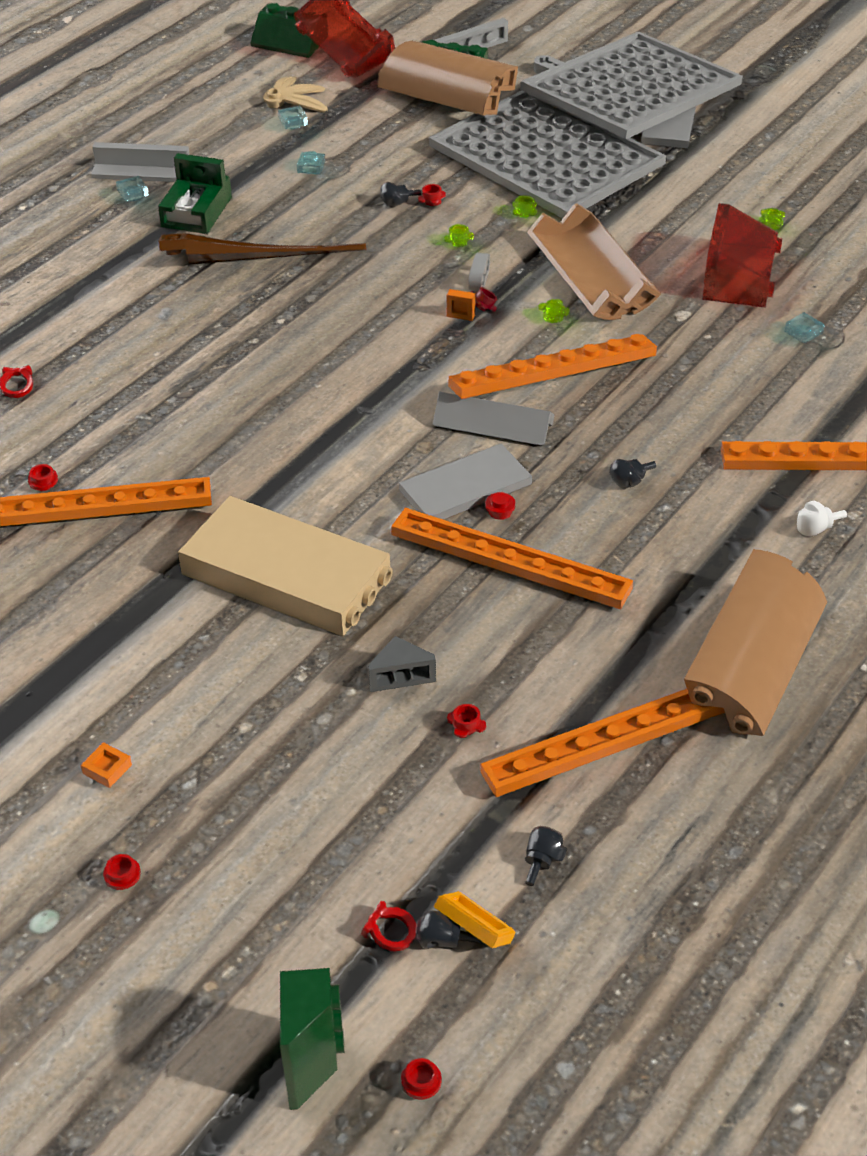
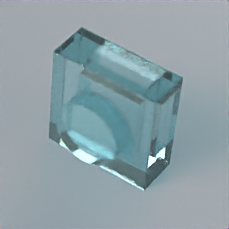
[278,106,308,129]
[297,151,326,175]
[116,175,148,202]
[784,312,825,344]

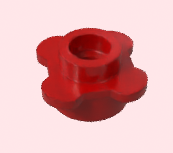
[418,184,446,206]
[447,704,486,738]

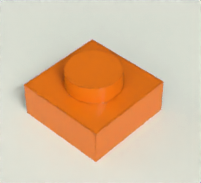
[447,289,475,321]
[81,742,132,788]

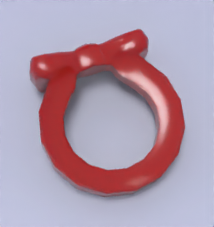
[0,365,34,398]
[361,901,417,951]

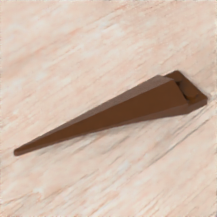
[159,233,367,264]

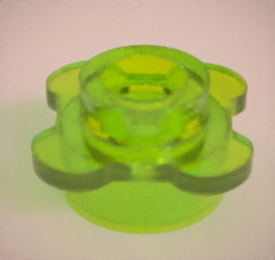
[512,195,537,218]
[758,208,785,231]
[444,224,474,247]
[538,299,570,323]

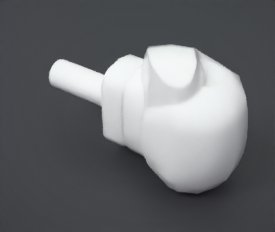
[797,501,847,537]

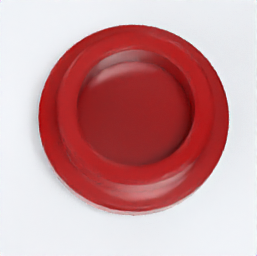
[28,464,58,491]
[485,492,516,520]
[103,854,141,890]
[401,1058,442,1100]

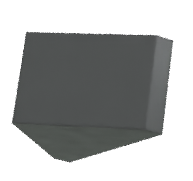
[368,636,436,692]

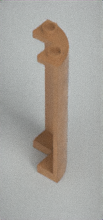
[378,40,518,115]
[527,203,661,320]
[684,549,827,736]

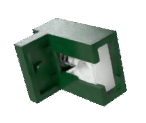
[158,153,232,234]

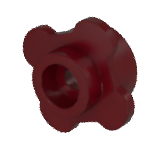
[471,287,497,311]

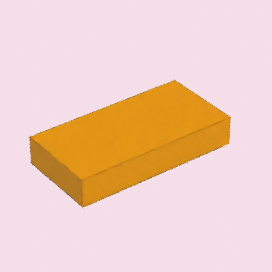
[434,891,516,949]

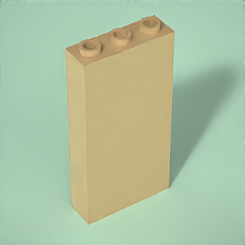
[178,496,393,636]

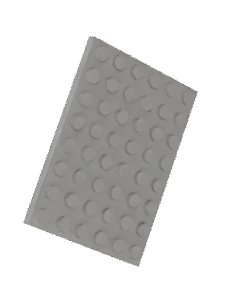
[520,31,743,139]
[429,91,666,218]

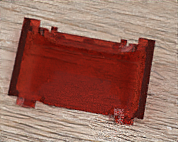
[294,0,395,78]
[702,203,783,308]

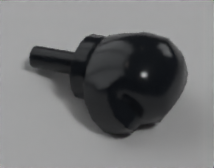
[380,182,422,207]
[609,459,656,488]
[525,826,567,886]
[416,911,482,949]

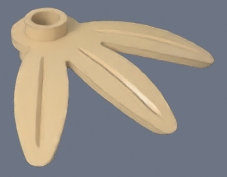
[263,76,328,112]

